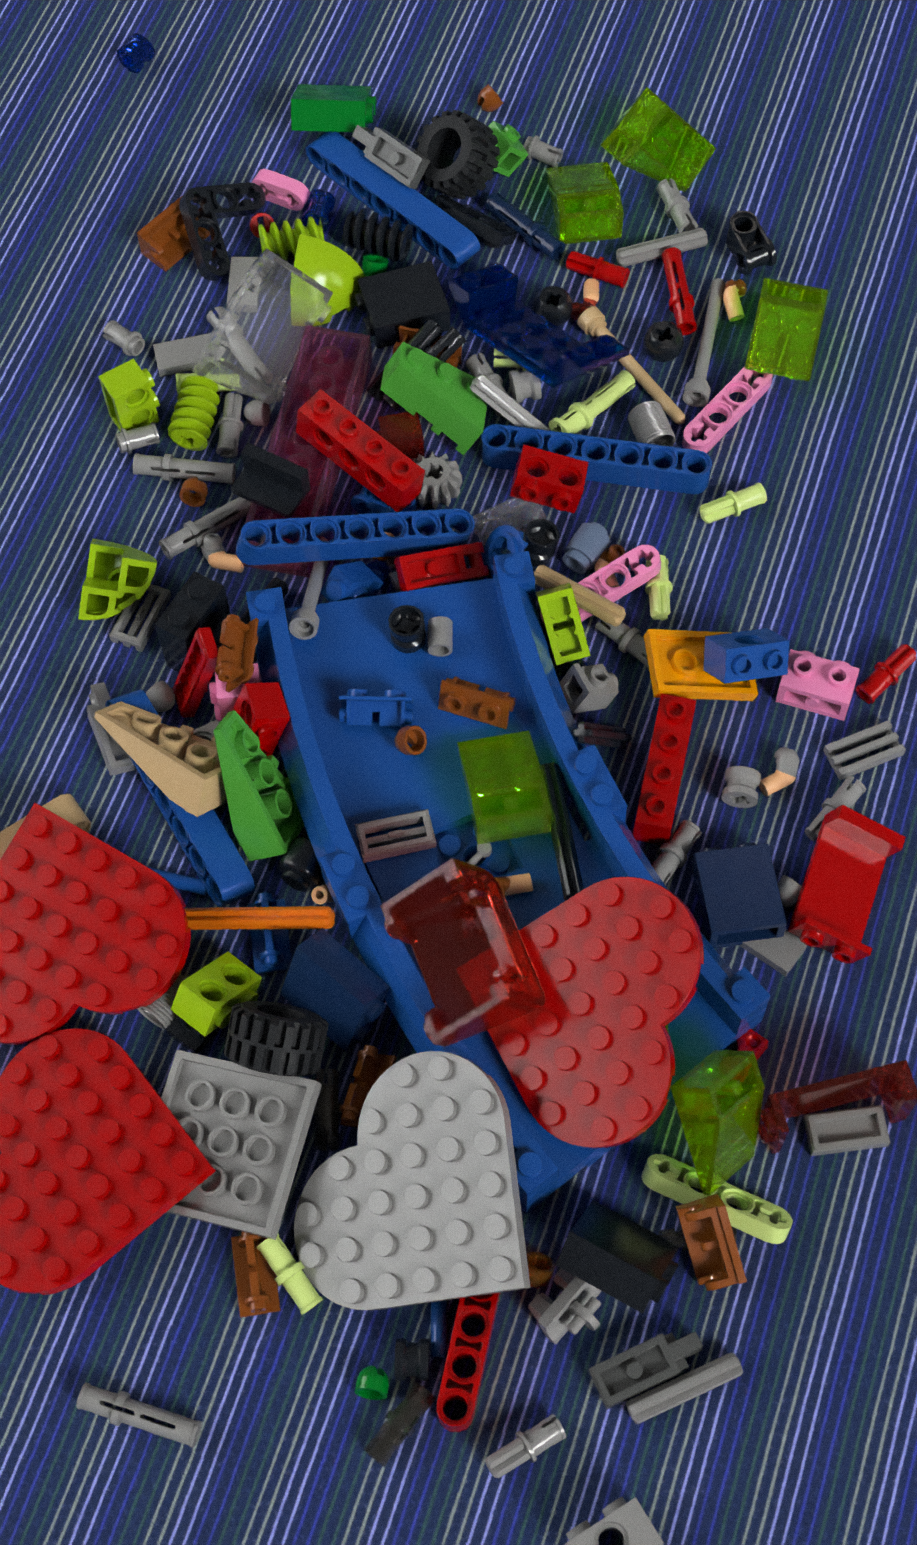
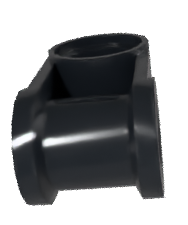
[726,211,777,275]

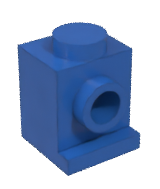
[320,561,383,602]

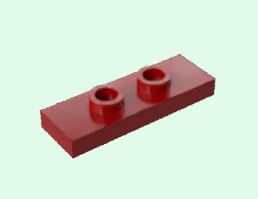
[172,627,218,718]

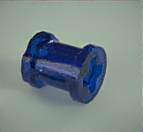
[302,189,336,232]

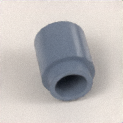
[562,522,610,574]

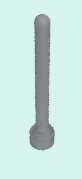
[683,278,725,407]
[289,537,329,640]

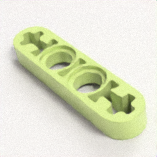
[641,1154,793,1244]

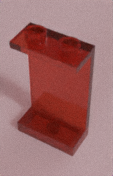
[757,1060,917,1154]

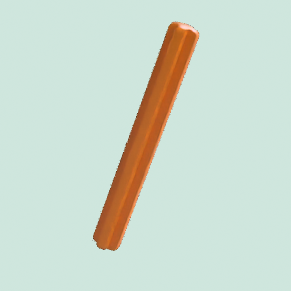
[185,906,336,930]

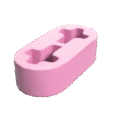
[251,169,310,211]

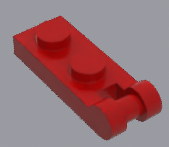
[394,542,490,592]

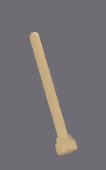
[577,306,686,425]

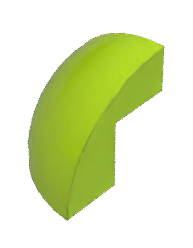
[291,234,365,327]
[78,539,157,620]

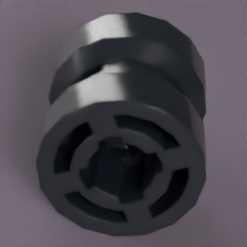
[523,519,559,566]
[388,605,426,653]

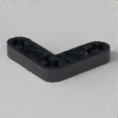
[179,182,266,281]

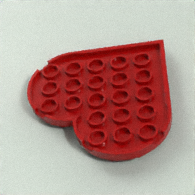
[0,803,191,1045]
[456,877,704,1148]
[0,1028,216,1295]

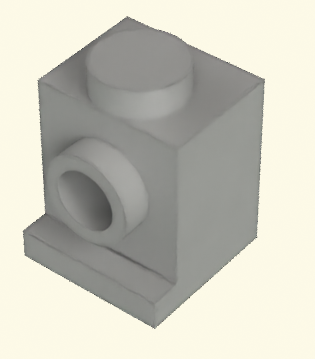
[559,663,619,714]

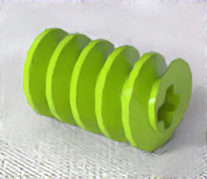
[258,216,324,264]
[168,375,220,451]

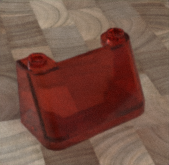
[380,858,545,1047]

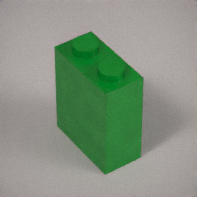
[291,84,377,132]

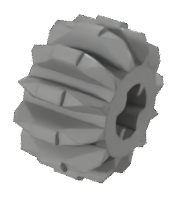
[415,451,462,510]

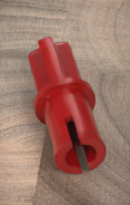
[566,251,630,288]
[855,644,917,704]

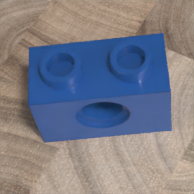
[703,628,790,684]

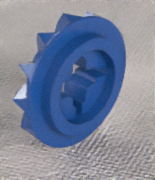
[483,525,528,577]

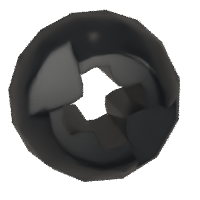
[532,286,573,327]
[643,321,684,362]

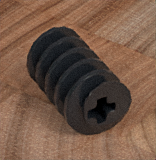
[342,208,413,262]

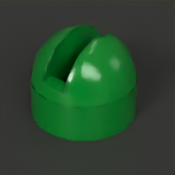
[362,255,388,277]
[354,1366,389,1400]

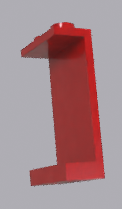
[788,805,906,963]

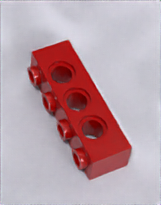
[296,389,425,512]
[633,693,697,845]

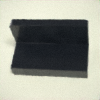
[231,443,311,518]

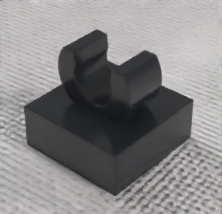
[166,1015,220,1054]

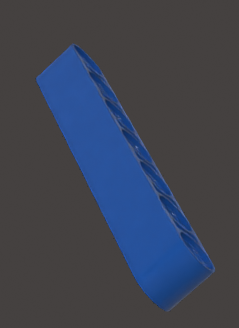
[305,132,480,270]
[481,424,712,494]
[236,508,475,565]
[105,689,255,907]

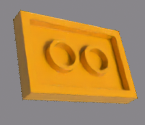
[643,629,758,701]

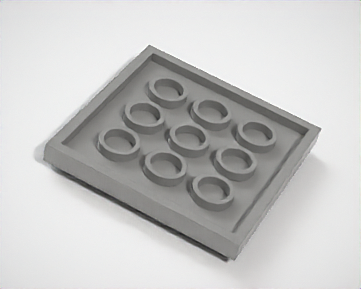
[161,1050,322,1240]

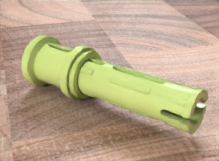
[549,370,636,434]

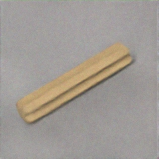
[534,565,626,626]

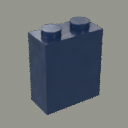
[692,843,787,948]
[280,928,390,1052]

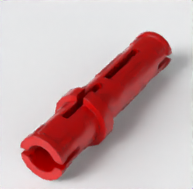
[661,247,697,335]

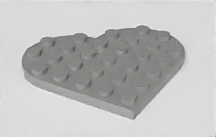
[294,1051,531,1310]

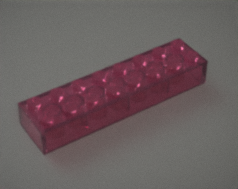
[242,325,372,578]

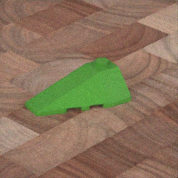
[213,710,304,862]

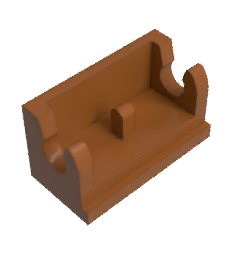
[137,196,210,272]
[675,1194,747,1291]

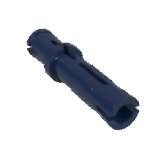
[485,192,565,260]

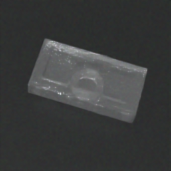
[473,497,546,546]

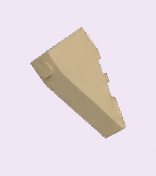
[94,701,226,817]

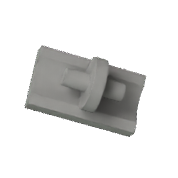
[528,1268,601,1345]

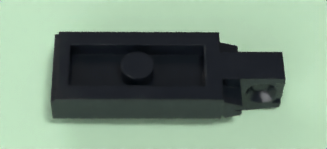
[434,195,517,248]

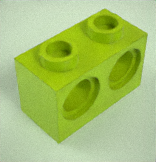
[98,358,160,432]
[535,583,591,665]
[170,951,262,1037]

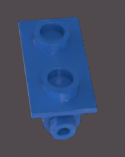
[339,689,413,727]
[248,892,292,974]

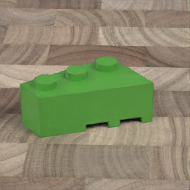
[380,342,487,455]

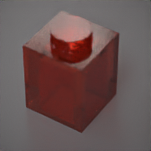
[375,412,425,459]

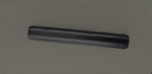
[539,762,584,901]

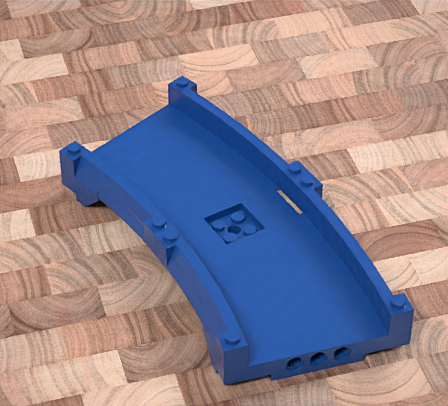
[246,551,771,1215]

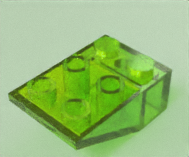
[601,87,716,192]
[546,162,624,244]
[744,278,828,382]
[457,730,552,845]
[670,1050,765,1195]

